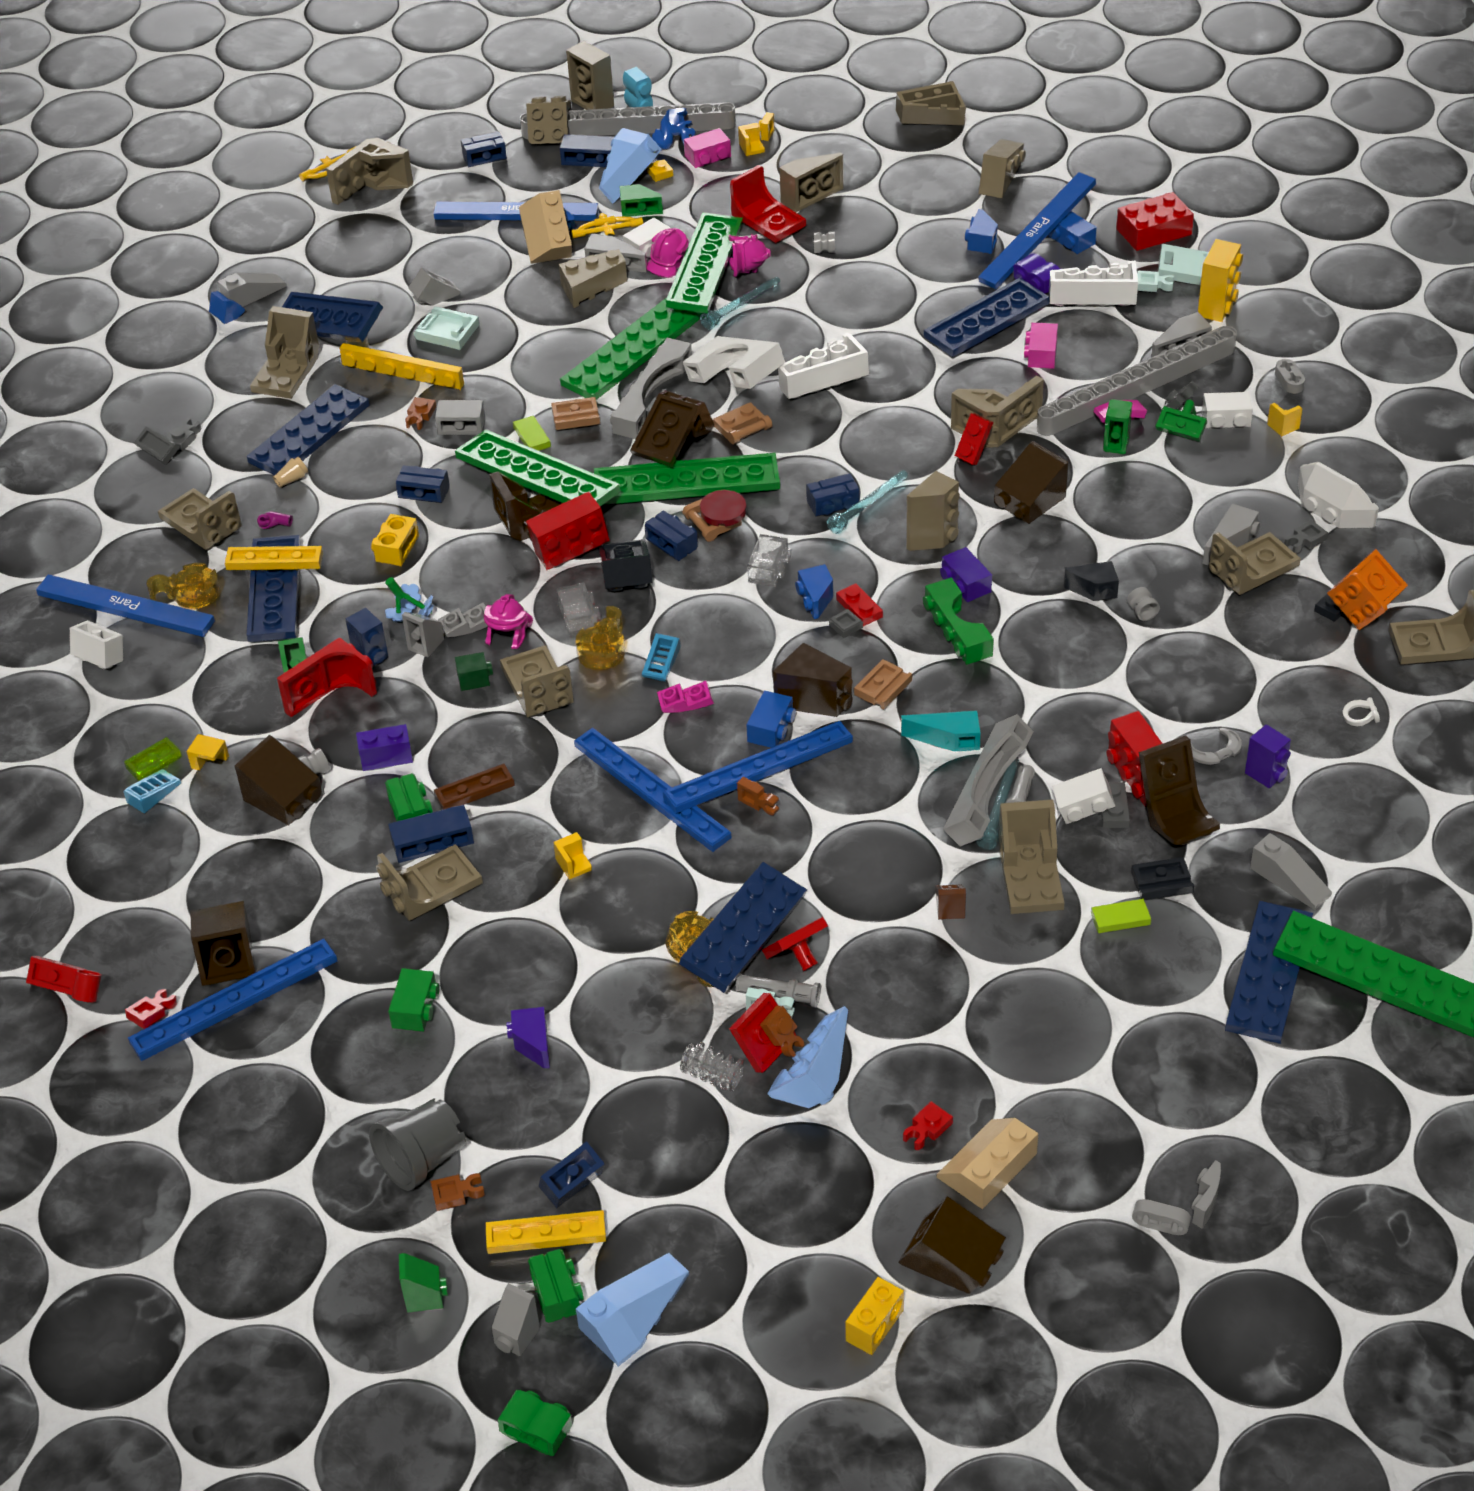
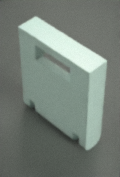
[1158,244,1209,285]
[414,307,480,350]

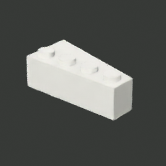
[1049,261,1138,306]
[778,332,869,399]

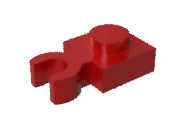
[125,989,177,1029]
[903,1101,953,1150]

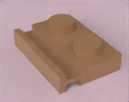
[551,397,600,430]
[854,659,912,710]

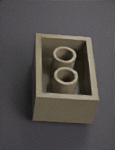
[566,41,614,110]

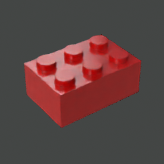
[1116,192,1194,251]
[526,492,610,570]
[1106,711,1163,807]

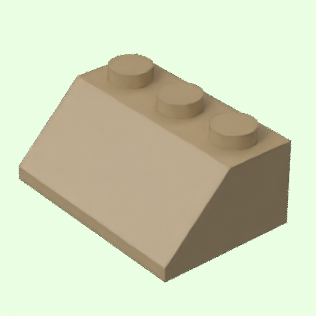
[519,190,572,264]
[937,1118,1038,1209]

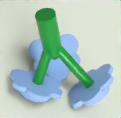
[385,577,434,622]

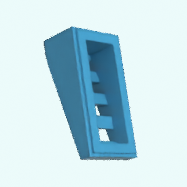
[642,633,681,682]
[123,769,181,814]

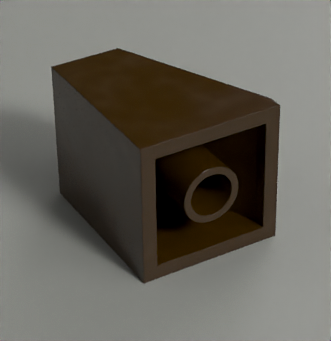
[994,441,1068,524]
[773,643,853,717]
[234,735,323,826]
[190,901,256,986]
[898,1196,1006,1294]

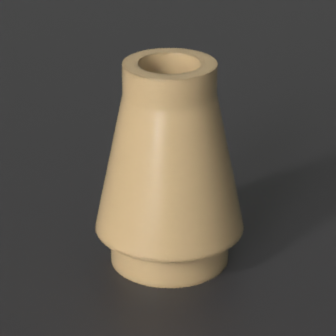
[273,457,308,488]

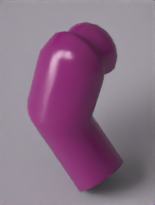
[257,511,293,529]

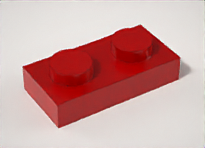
[954,413,994,465]
[836,583,883,627]

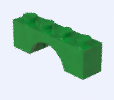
[923,577,994,665]

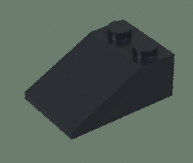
[598,539,653,591]

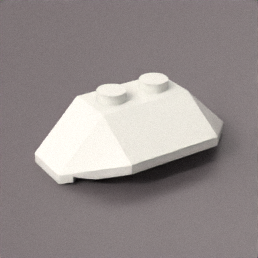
[1298,462,1379,528]

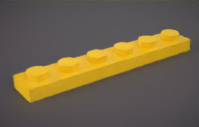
[339,343,464,390]

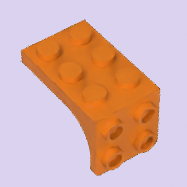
[1327,549,1408,630]

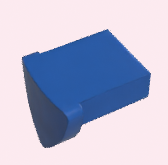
[209,291,245,324]

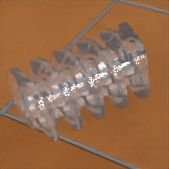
[680,1042,744,1092]

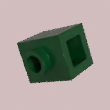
[455,652,493,691]

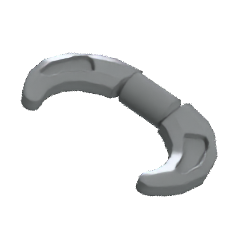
[1191,728,1242,765]

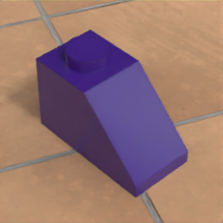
[506,1007,550,1069]

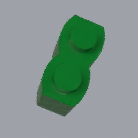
[498,1390,572,1456]

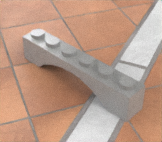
[610,338,692,439]
[943,714,1034,846]

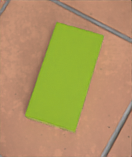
[513,415,551,451]
[1091,899,1151,933]

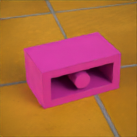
[684,128,731,168]
[1024,322,1058,369]

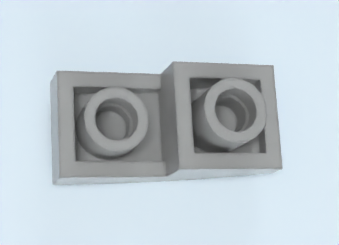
[438,602,488,637]
[1191,1160,1221,1229]

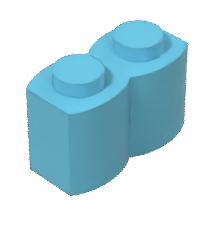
[623,67,653,107]

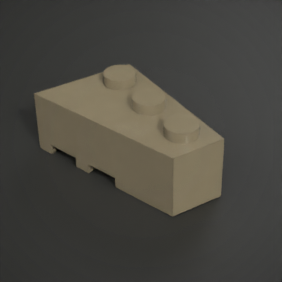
[895,81,966,125]
[979,139,1026,198]
[559,249,627,308]

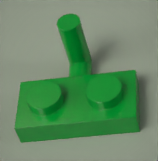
[1156,399,1207,442]

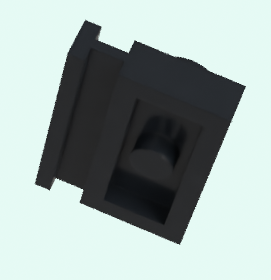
[1131,857,1194,900]

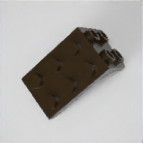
[1139,736,1220,845]

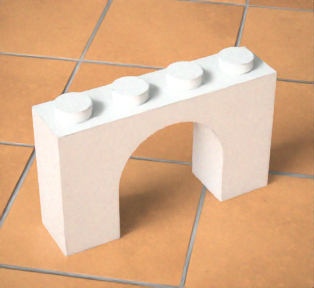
[683,336,785,389]

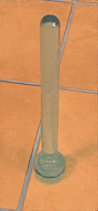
[700,277,780,330]
[827,470,908,534]
[976,757,1019,850]

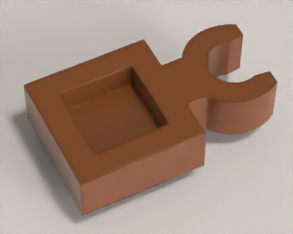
[405,397,436,430]
[737,777,779,816]
[760,1006,804,1057]
[430,1173,485,1211]

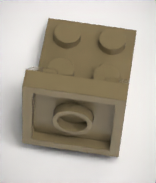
[326,138,413,205]
[250,306,319,399]
[951,376,1044,448]
[998,799,1064,914]

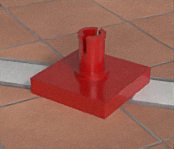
[762,917,828,971]
[729,993,796,1073]

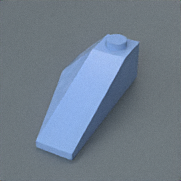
[599,128,662,204]
[767,1006,848,1108]
[576,1253,689,1367]

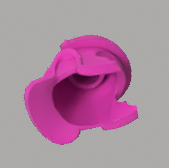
[647,228,689,278]
[728,234,770,277]
[484,594,533,649]

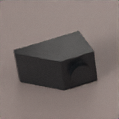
[1064,561,1119,601]

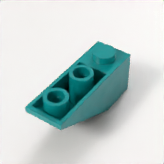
[901,711,981,752]

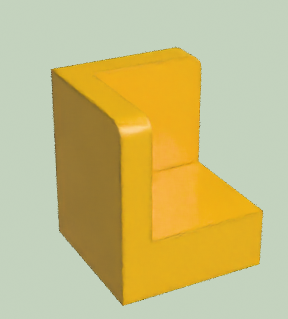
[738,123,765,156]
[1267,403,1302,437]
[186,734,229,771]
[553,832,592,880]

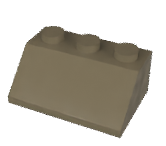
[907,471,960,551]

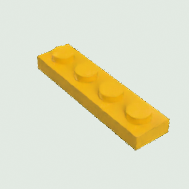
[225,546,323,570]
[486,1210,606,1254]

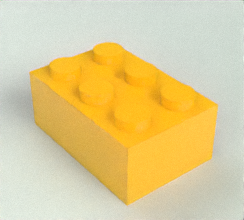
[1198,239,1243,322]

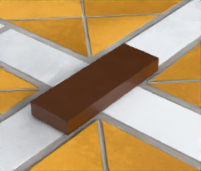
[434,764,515,810]

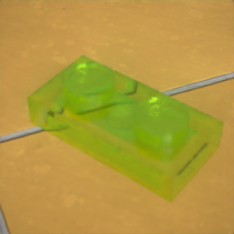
[124,737,182,781]

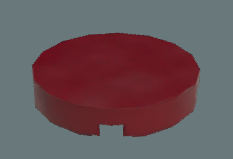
[700,490,747,526]

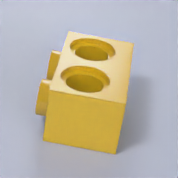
[371,514,419,566]
[845,1277,904,1355]

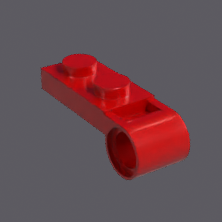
[26,956,102,1002]

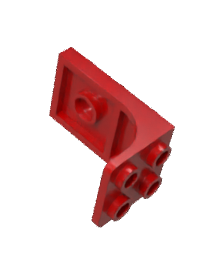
[730,165,806,243]
[277,637,377,717]

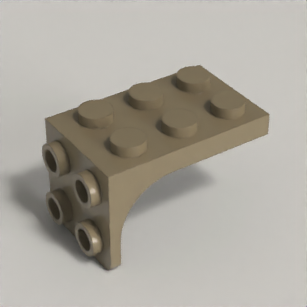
[526,96,571,144]
[158,488,242,550]
[1209,532,1301,595]
[1389,590,1474,664]
[500,645,574,717]
[376,844,483,921]

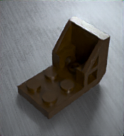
[630,390,715,467]
[489,471,563,541]

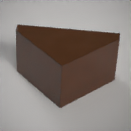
[935,884,966,920]

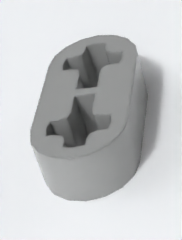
[1275,359,1305,394]
[1132,1199,1191,1235]

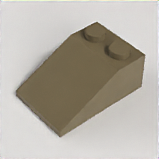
[779,153,843,212]

